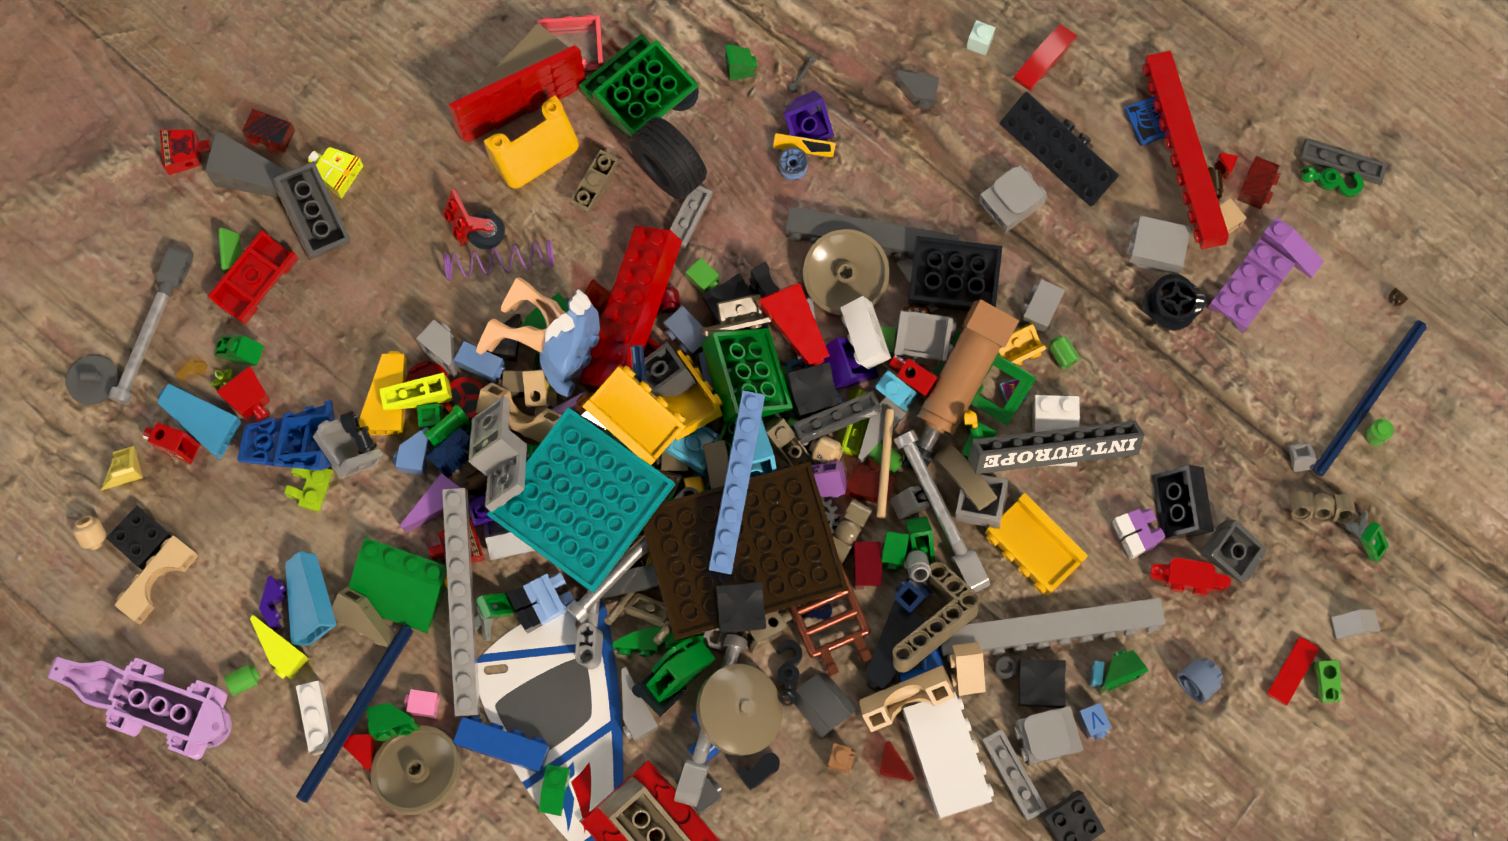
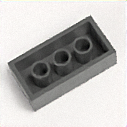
[273,161,351,261]

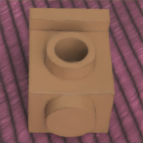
[827,743,855,774]

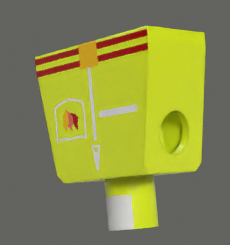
[308,147,363,199]

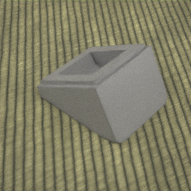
[1288,443,1317,472]

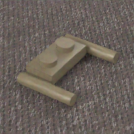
[604,592,672,645]

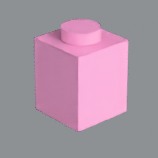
[404,689,440,719]

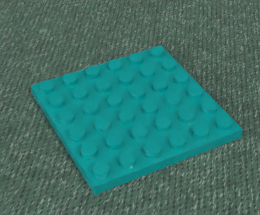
[487,407,676,593]

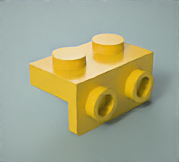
[998,323,1046,366]

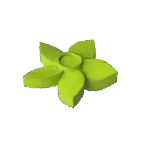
[211,369,233,388]

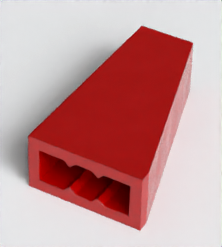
[756,283,830,366]

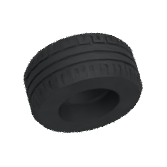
[629,117,707,199]

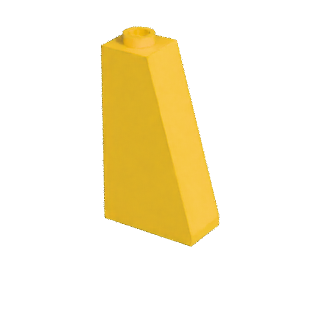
[358,351,407,435]

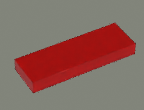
[1266,637,1320,706]

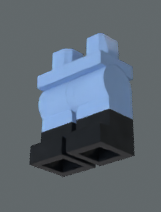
[506,572,574,634]

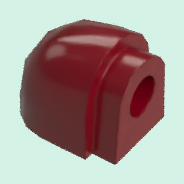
[659,285,680,313]

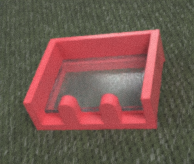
[537,14,603,72]

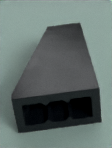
[864,600,926,692]

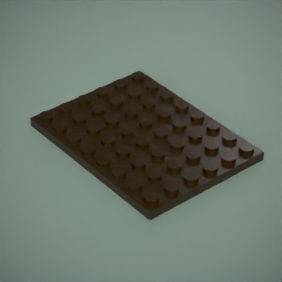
[643,462,849,641]

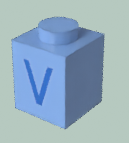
[1077,703,1112,740]

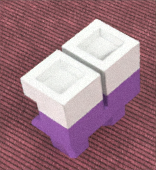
[1112,509,1165,560]

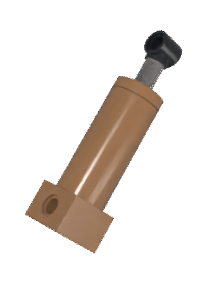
[903,300,1020,470]

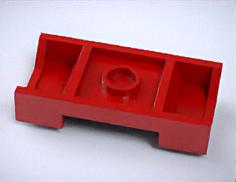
[208,230,299,325]

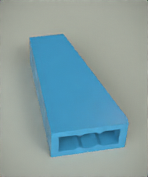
[157,384,242,460]
[285,551,337,646]

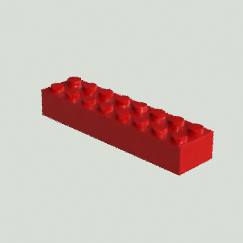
[579,226,682,393]

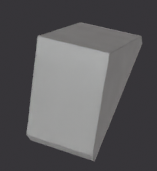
[1331,609,1380,640]

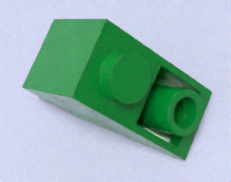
[214,335,264,366]
[366,703,420,741]

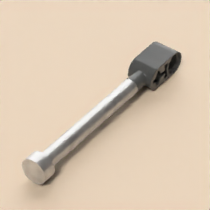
[108,245,194,405]

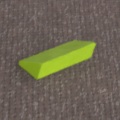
[836,389,870,457]

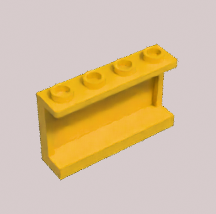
[661,350,723,441]
[582,365,687,465]
[985,493,1088,596]

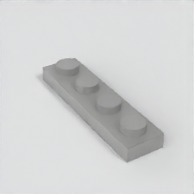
[981,729,1047,821]

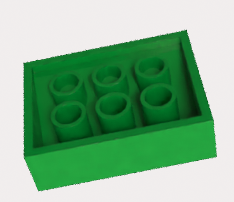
[701,328,793,424]
[348,537,447,634]

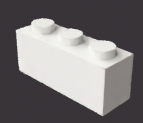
[840,296,891,369]
[296,681,333,756]

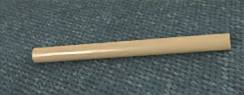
[876,409,894,518]

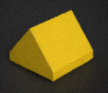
[683,476,705,496]

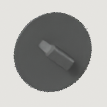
[66,355,119,405]

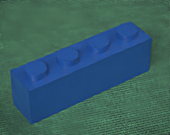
[453,715,550,774]

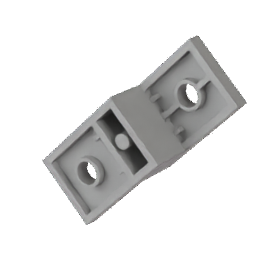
[468,396,527,512]

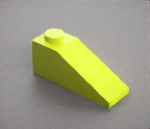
[380,373,453,411]
[250,615,309,680]

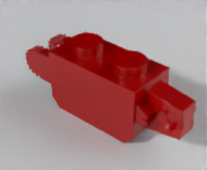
[1150,557,1232,596]

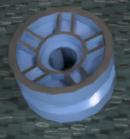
[778,147,808,181]

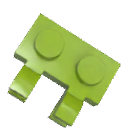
[284,468,334,513]

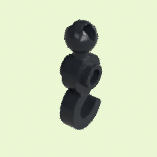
[776,640,803,706]

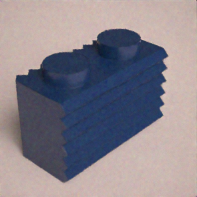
[427,427,470,479]

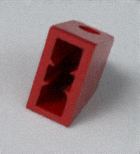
[216,366,270,421]
[143,423,200,464]

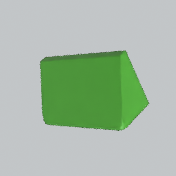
[219,228,241,274]

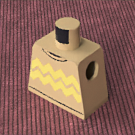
[523,370,557,416]

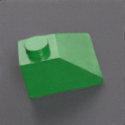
[1098,649,1148,695]

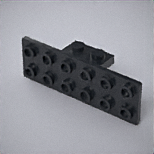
[1000,92,1119,206]

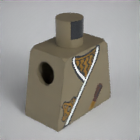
[740,609,794,653]

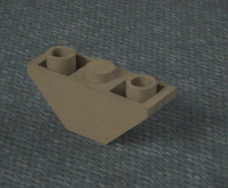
[569,149,619,213]

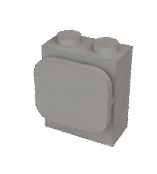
[978,165,1047,233]
[1127,215,1191,273]
[1014,706,1083,766]

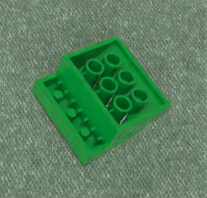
[579,34,699,137]

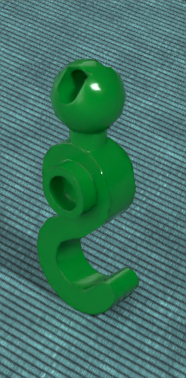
[1300,166,1364,198]

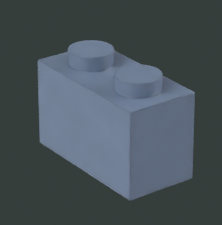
[663,306,707,359]

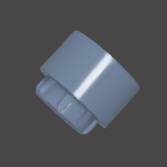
[1177,658,1223,704]

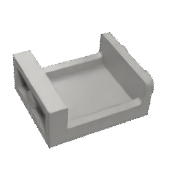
[894,310,956,362]
[313,413,383,479]

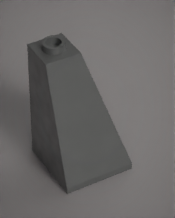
[205,131,288,198]

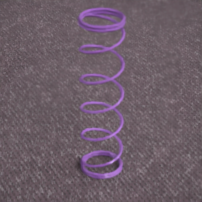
[444,240,554,281]

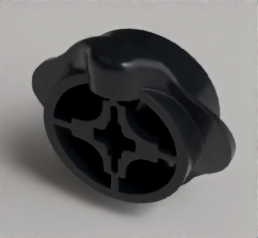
[1141,274,1207,331]

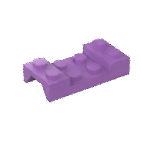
[1207,239,1295,334]

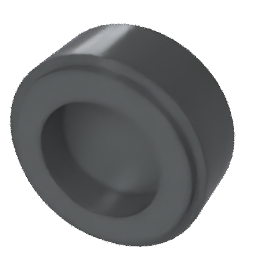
[994,656,1017,679]

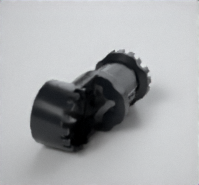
[340,411,377,454]

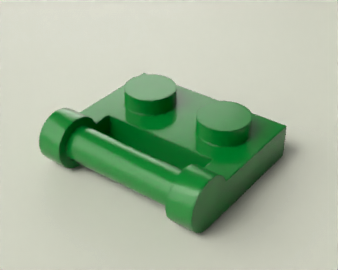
[423,405,472,448]

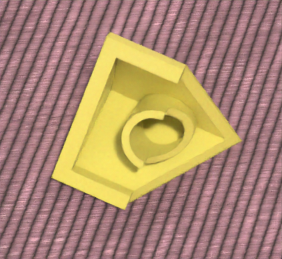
[100,446,143,491]

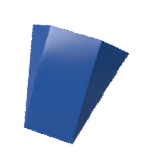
[237,400,335,471]

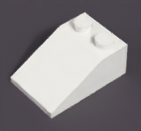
[1032,395,1080,467]

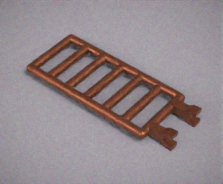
[789,558,872,677]

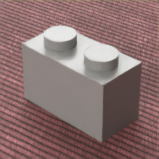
[1020,279,1065,333]

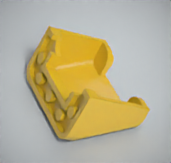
[484,95,579,189]

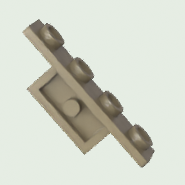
[700,294,773,338]

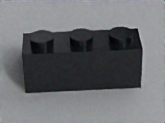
[1152,465,1214,540]

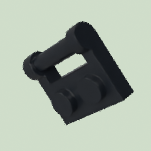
[632,672,689,717]

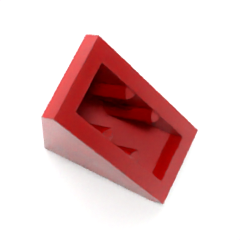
[343,734,374,772]

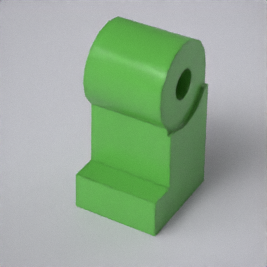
[1313,660,1342,703]

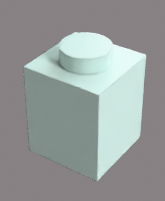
[966,20,996,56]

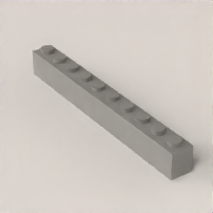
[442,488,480,716]
[937,598,1165,661]

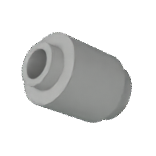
[905,550,931,582]

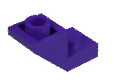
[469,494,493,526]
[259,575,287,631]

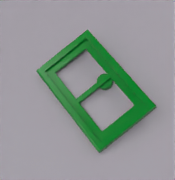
[934,331,1037,426]

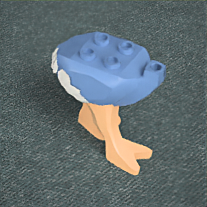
[476,277,600,397]

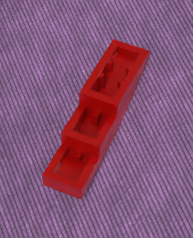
[1013,24,1077,92]

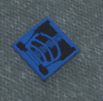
[1124,97,1166,146]

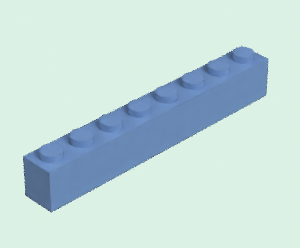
[708,391,765,574]

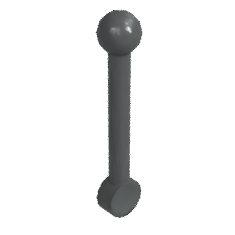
[789,55,816,92]

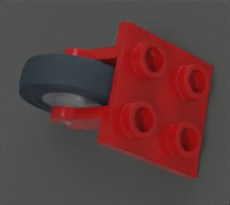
[443,189,505,249]

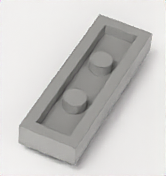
[670,186,713,249]

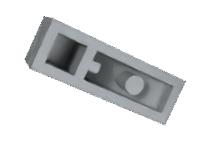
[857,397,906,466]
[621,667,659,742]

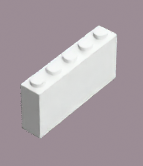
[902,692,994,820]

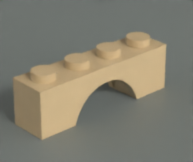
[476,382,562,444]
[114,535,199,625]
[859,665,955,732]

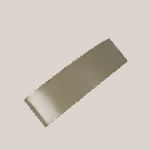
[932,444,997,511]

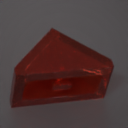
[584,279,610,316]
[878,741,915,784]

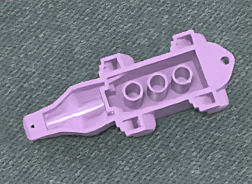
[48,657,232,760]

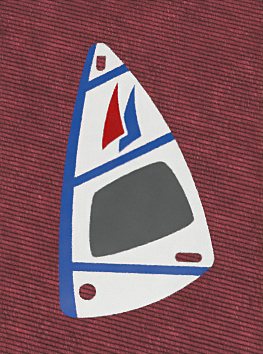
[477,601,623,841]

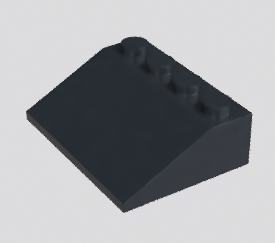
[908,236,1003,312]

